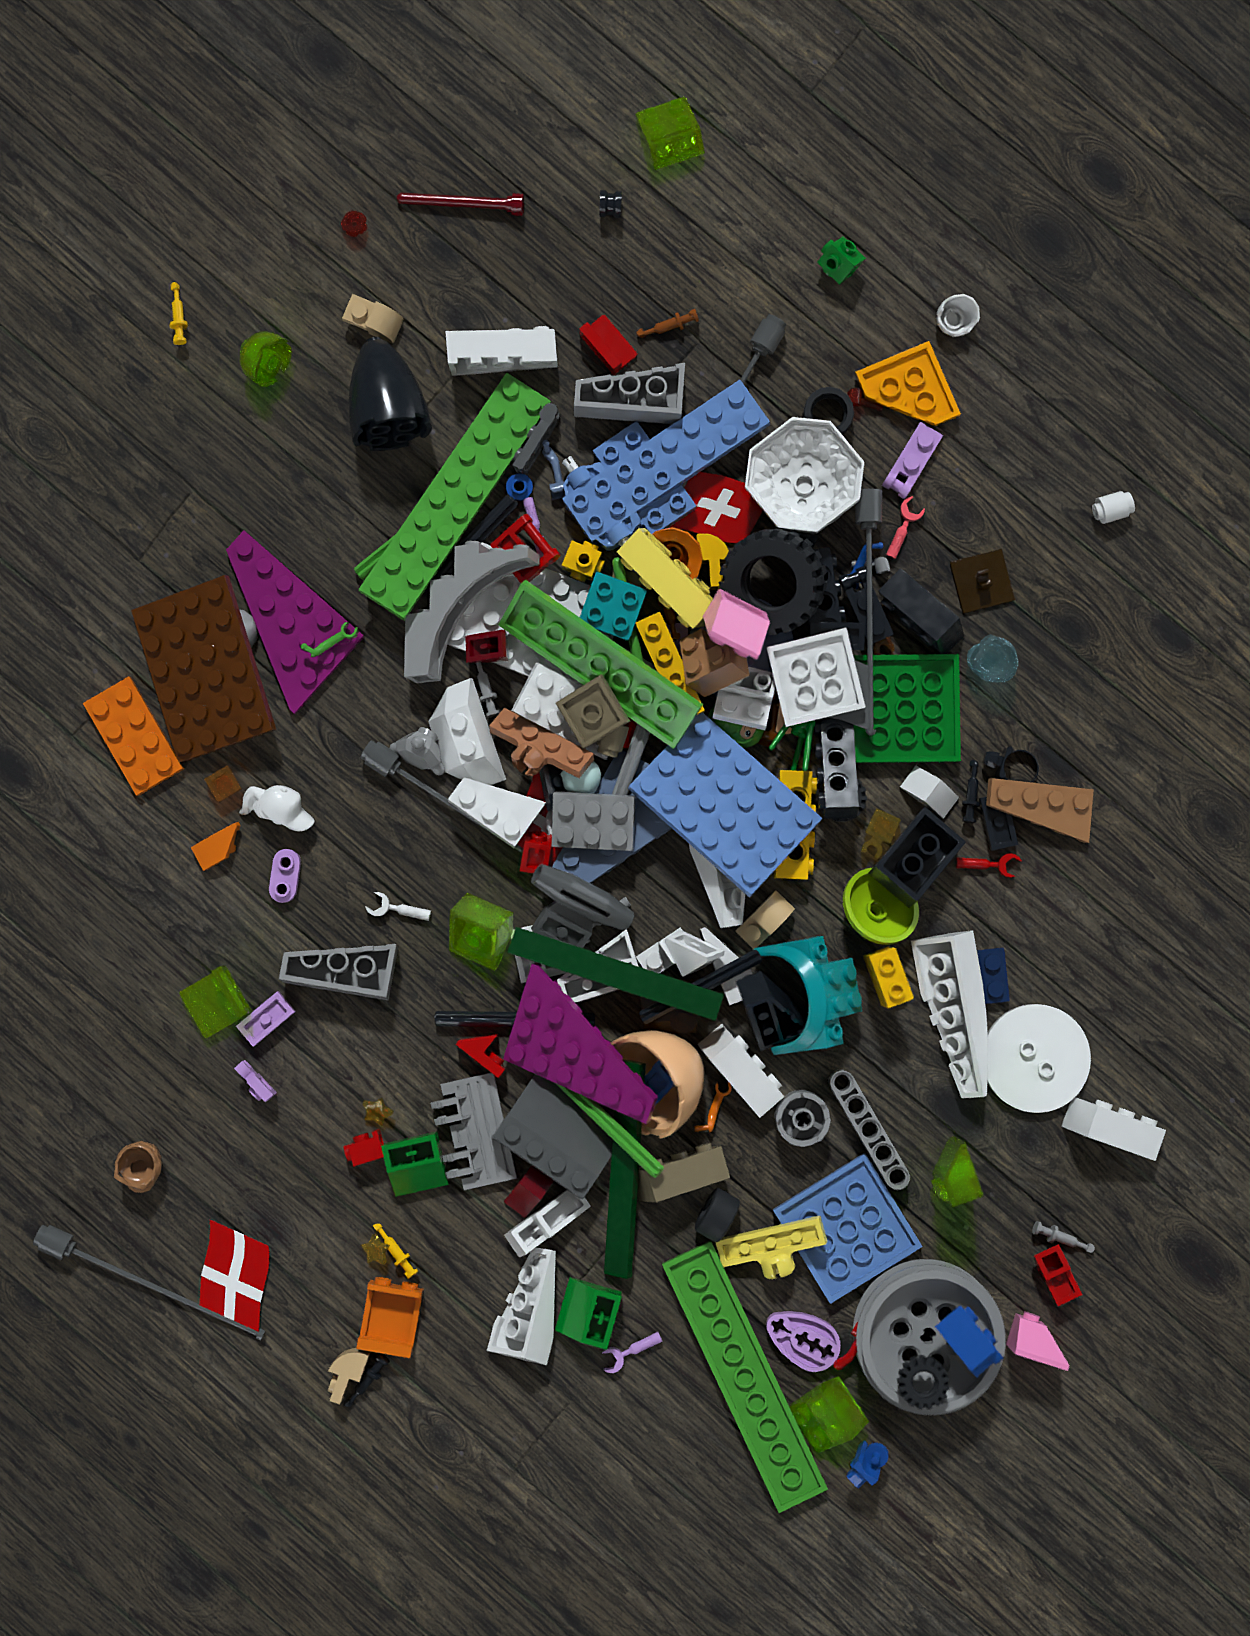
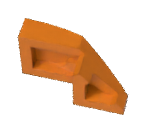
[191,822,240,871]

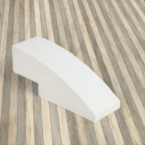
[504,1190,591,1257]

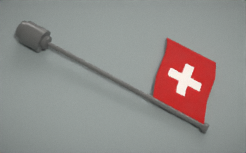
[669,314,787,544]

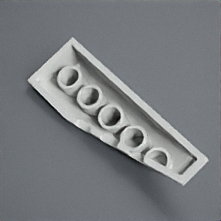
[911,931,988,1098]

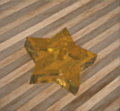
[363,1097,394,1126]
[361,1233,390,1265]

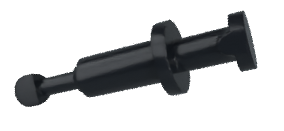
[962,760,980,823]
[343,1353,390,1407]

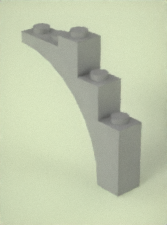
[404,541,539,683]

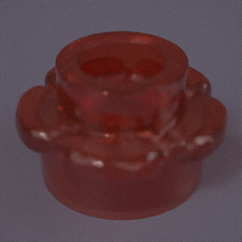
[341,211,367,237]

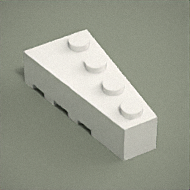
[446,326,558,376]

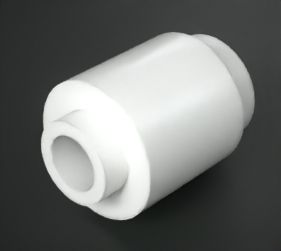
[1092,491,1135,524]

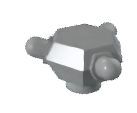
[390,727,445,775]

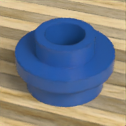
[506,473,533,501]

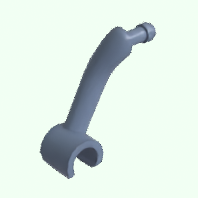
[542,440,566,499]

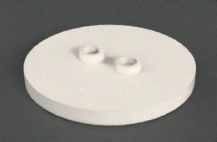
[987,1004,1091,1113]

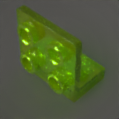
[636,97,705,170]
[179,965,253,1038]

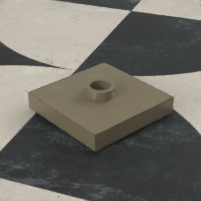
[556,675,630,749]

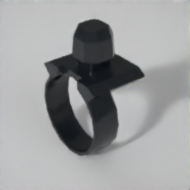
[982,746,1039,783]

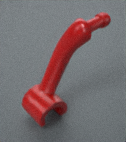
[833,1322,858,1370]

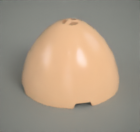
[611,1031,705,1138]

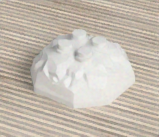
[745,417,864,534]

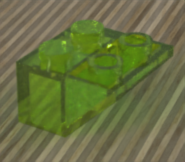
[789,1376,869,1453]

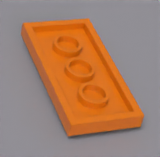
[83,676,184,796]

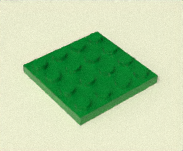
[853,654,961,763]

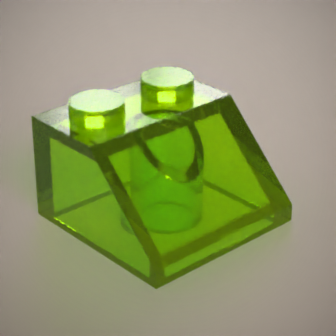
[449,893,514,971]

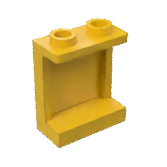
[863,946,914,1008]

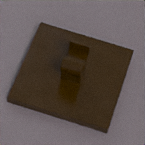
[950,549,1015,614]

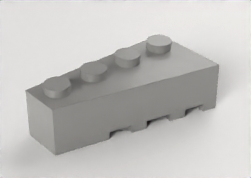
[574,363,685,424]
[279,944,398,1000]

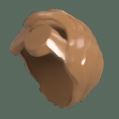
[114,1141,162,1193]

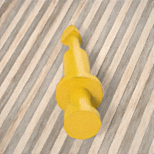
[169,282,188,345]
[373,1223,418,1279]

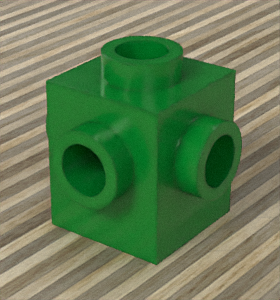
[817,236,866,285]

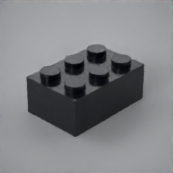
[868,807,966,908]

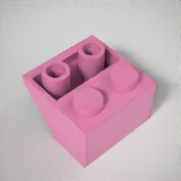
[703,589,770,659]

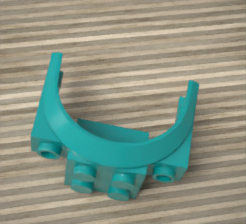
[754,936,862,1055]

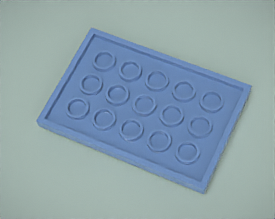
[628,712,822,898]

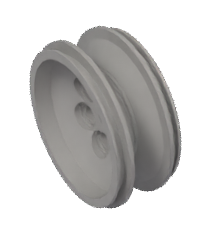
[853,1259,1005,1415]

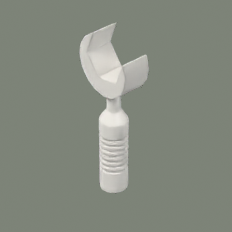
[365,892,431,921]

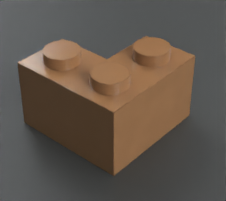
[680,629,749,697]

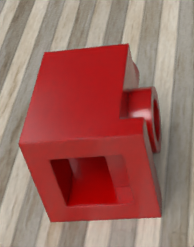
[343,1128,384,1166]

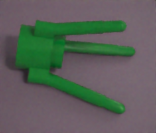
[769,720,816,771]

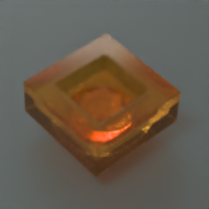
[204,765,242,803]

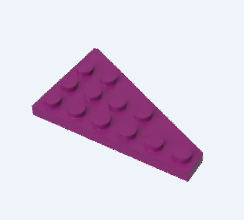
[226,530,364,714]
[503,962,658,1124]

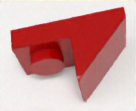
[456,1034,506,1078]

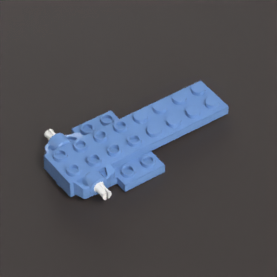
[562,380,770,551]

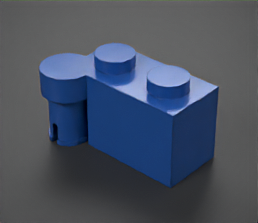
[935,1305,1004,1378]

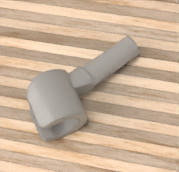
[852,557,890,574]

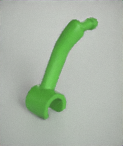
[300,622,359,657]

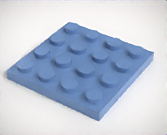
[773,1153,923,1304]

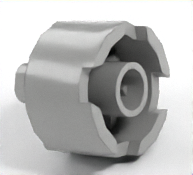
[774,1090,831,1147]

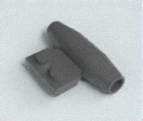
[531,864,634,948]

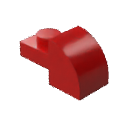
[1033,1244,1082,1307]

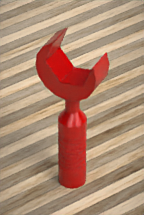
[956,853,1022,878]

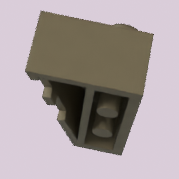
[637,1143,730,1202]

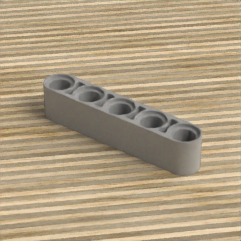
[828,1069,910,1190]

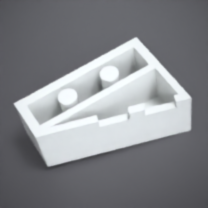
[448,777,546,848]

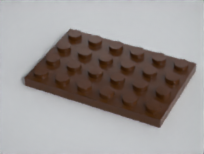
[131,575,276,763]

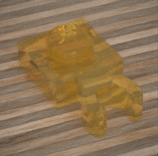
[861,808,901,859]

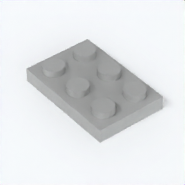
[552,792,635,851]

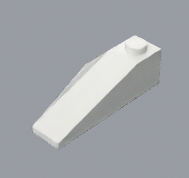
[689,844,745,928]
[487,1248,556,1365]

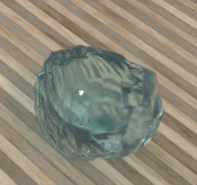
[967,634,1019,683]

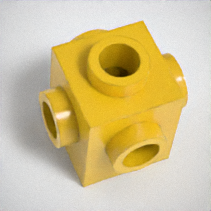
[562,541,605,582]

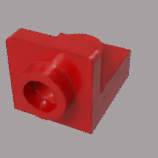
[520,830,552,873]

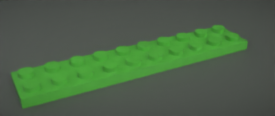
[359,373,551,621]
[662,1240,828,1513]

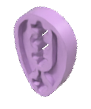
[766,1311,840,1372]

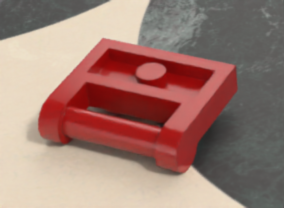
[490,514,561,583]

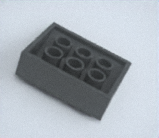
[492,1074,613,1199]

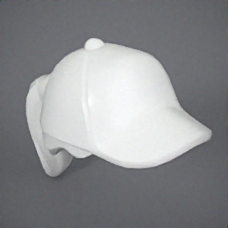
[239,785,314,832]

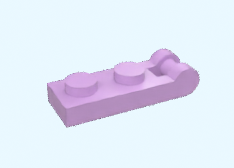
[882,422,943,499]

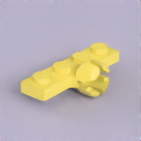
[715,1216,828,1279]

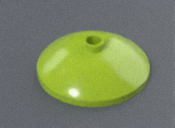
[843,868,919,945]

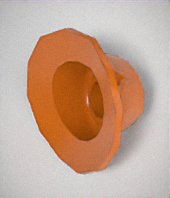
[652,527,703,579]

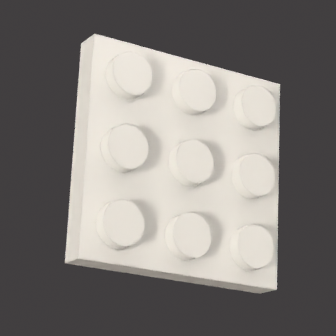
[767,628,866,727]

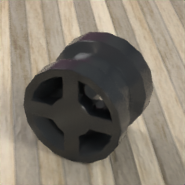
[599,190,622,218]

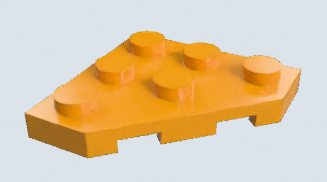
[855,341,961,426]

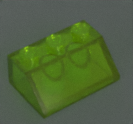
[931,1136,984,1207]

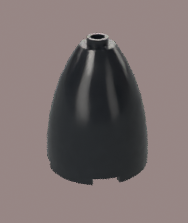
[349,337,432,451]

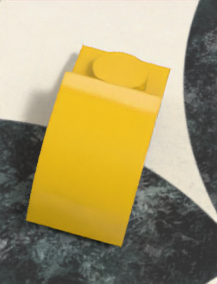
[696,534,729,590]

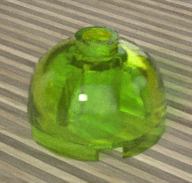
[239,331,292,387]

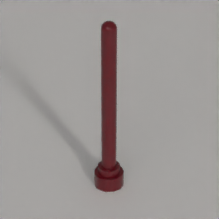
[397,193,524,216]

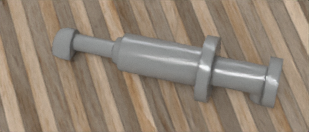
[475,662,500,718]
[1032,1221,1095,1253]

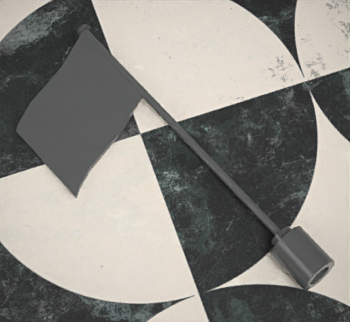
[787,489,882,736]

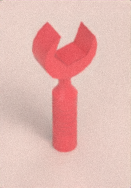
[886,496,925,560]

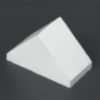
[900,766,959,819]
[665,931,725,977]

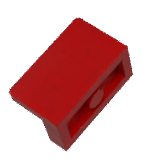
[579,315,637,375]

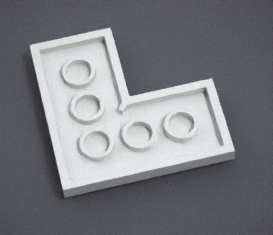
[511,647,655,760]

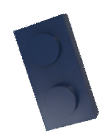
[977,947,1010,1004]

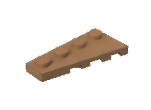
[986,778,1094,843]

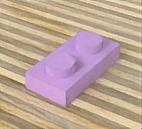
[236,991,296,1047]

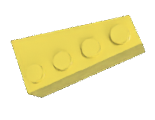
[617,528,713,629]

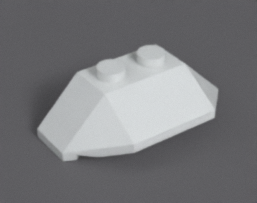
[429,678,506,785]

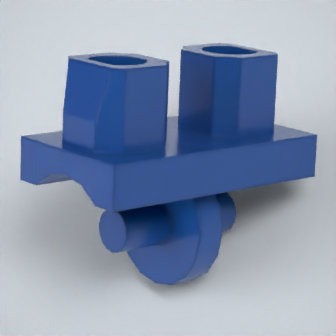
[847,1440,889,1488]

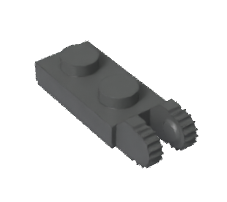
[513,402,560,475]

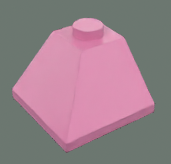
[1006,1312,1069,1371]

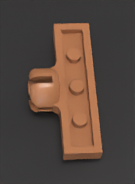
[489,708,594,778]

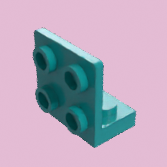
[580,571,647,641]

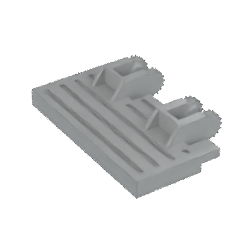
[431,1073,517,1190]

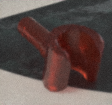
[847,388,883,412]

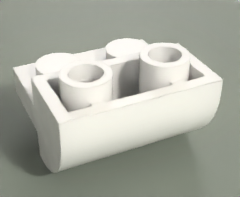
[712,667,776,730]

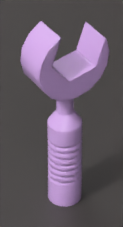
[523,497,544,559]
[602,1332,663,1373]

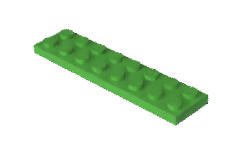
[498,580,703,749]

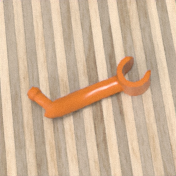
[695,1081,732,1133]

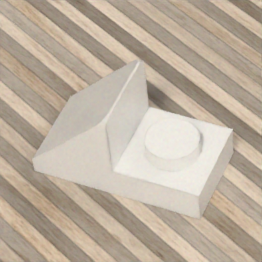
[636,927,683,973]

